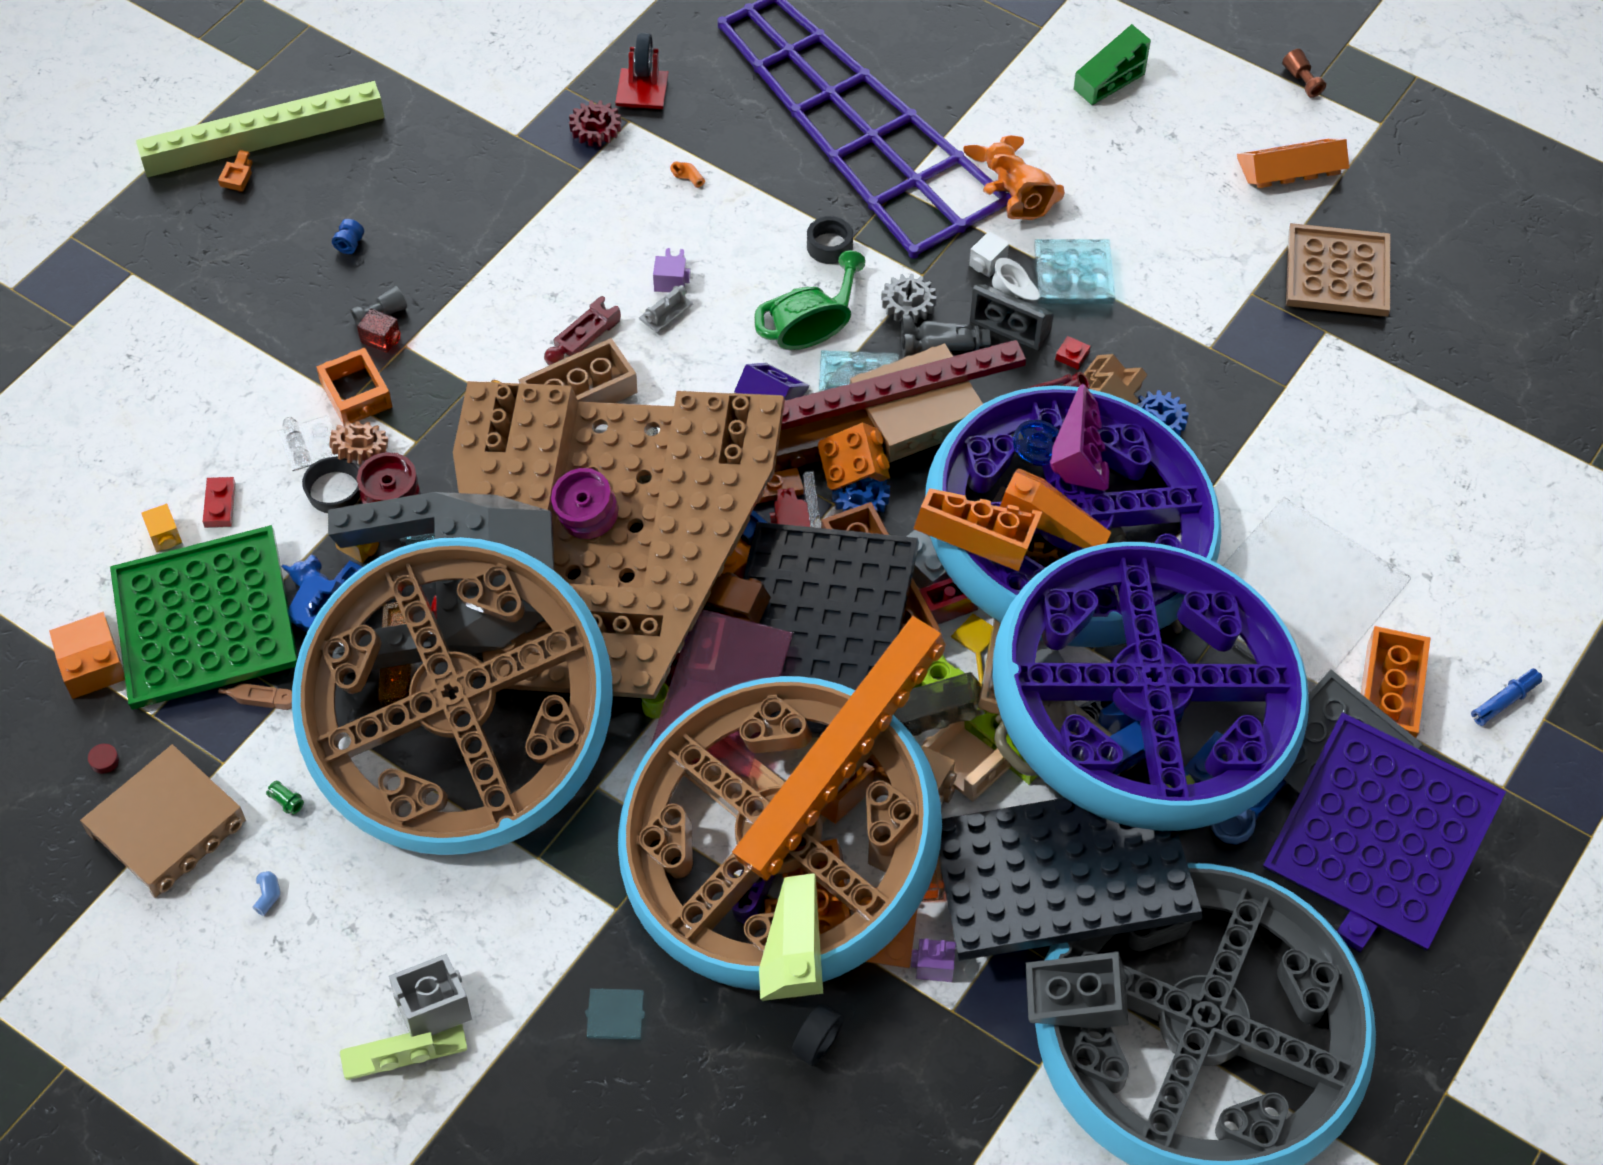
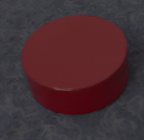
[88,744,119,774]

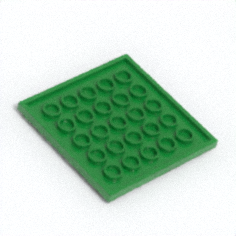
[110,525,298,710]

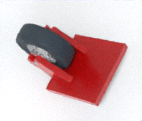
[615,33,669,109]

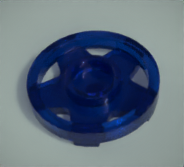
[1013,420,1059,466]

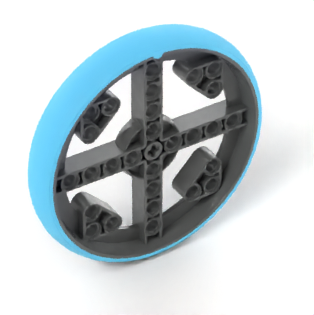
[1035,863,1376,1165]

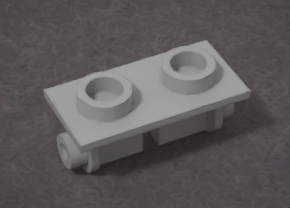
[639,285,693,333]

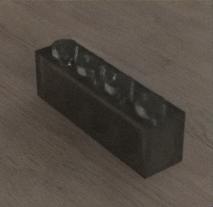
[893,672,985,736]

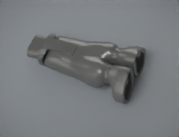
[901,314,991,358]

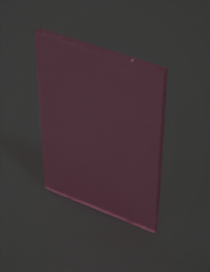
[650,610,793,778]

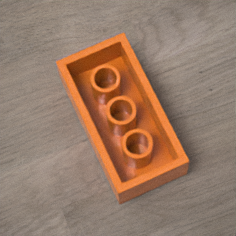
[1360,626,1431,738]

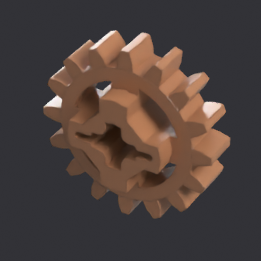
[329,421,388,464]

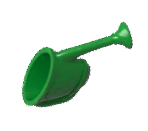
[754,250,866,350]

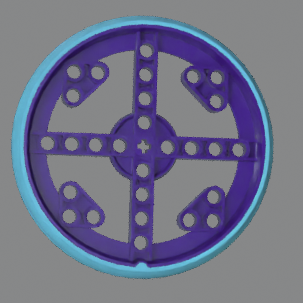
[925,386,1222,647]
[992,542,1309,831]

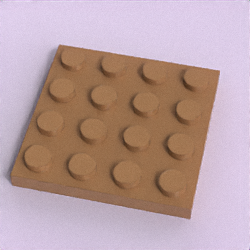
[1286,223,1390,317]

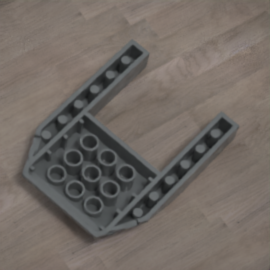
[328,492,554,674]

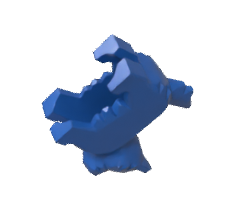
[281,555,342,632]

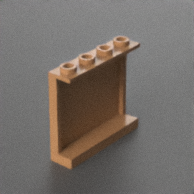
[850,343,983,462]
[80,744,246,898]

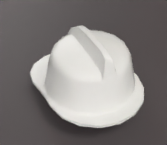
[992,258,1040,301]

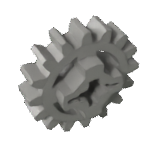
[881,273,936,323]

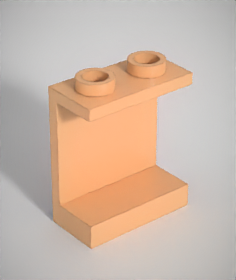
[921,712,1012,801]

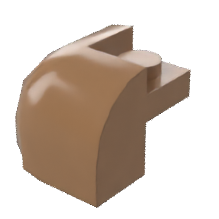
[1084,354,1147,405]

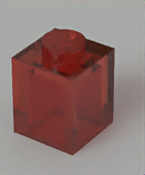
[357,308,401,353]

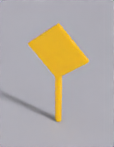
[951,613,992,686]

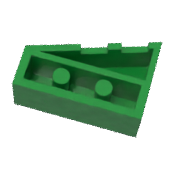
[1073,24,1151,105]

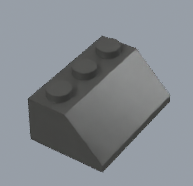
[970,285,1054,350]

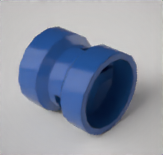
[332,219,365,254]

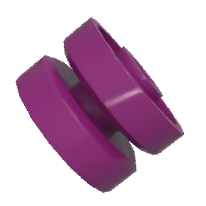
[551,468,619,539]

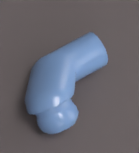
[252,871,280,916]

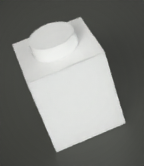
[969,231,1009,277]

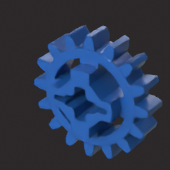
[1136,390,1189,436]
[832,477,890,512]

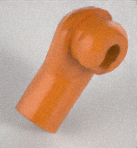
[670,161,705,188]

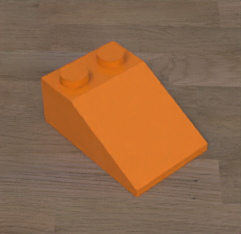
[49,611,125,699]

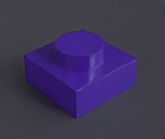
[1337,911,1377,953]

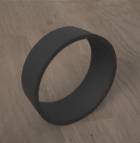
[302,457,361,513]

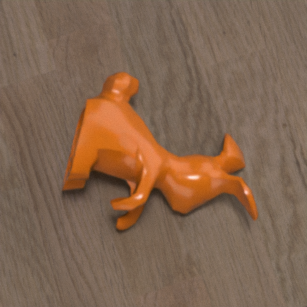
[963,135,1065,220]

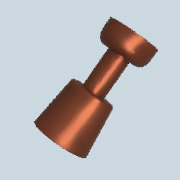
[1282,49,1327,98]

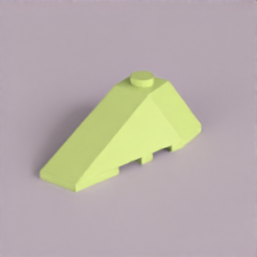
[759,873,823,1001]

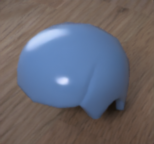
[1211,809,1256,845]

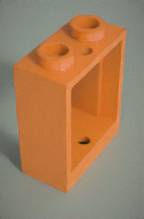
[316,348,393,426]

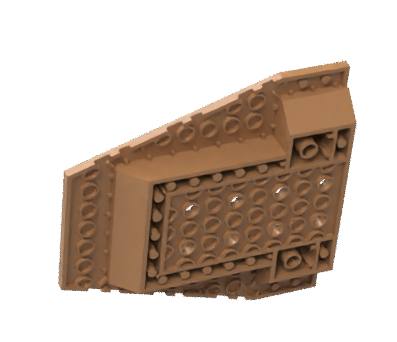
[453,381,785,699]

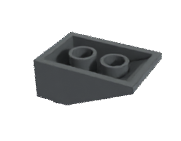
[1026,952,1129,1029]

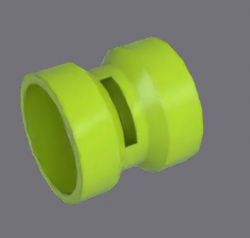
[641,683,670,718]

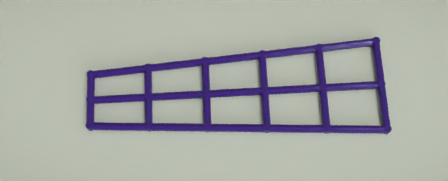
[718,0,1011,259]

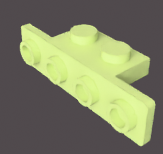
[340,1024,467,1080]

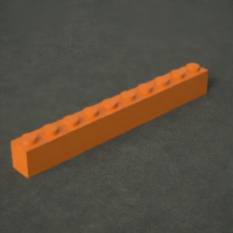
[732,616,946,881]

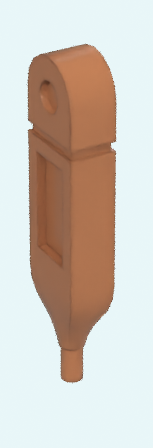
[218,684,292,710]

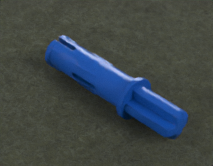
[1471,668,1543,726]

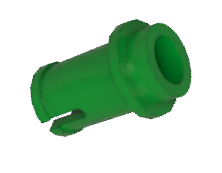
[266,780,304,814]

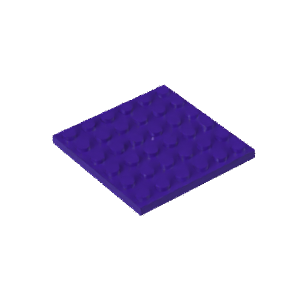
[1263,712,1506,951]

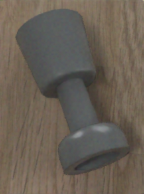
[351,286,408,330]

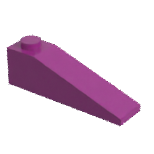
[1050,384,1109,491]

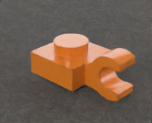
[218,150,253,192]

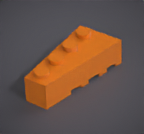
[913,488,1042,571]

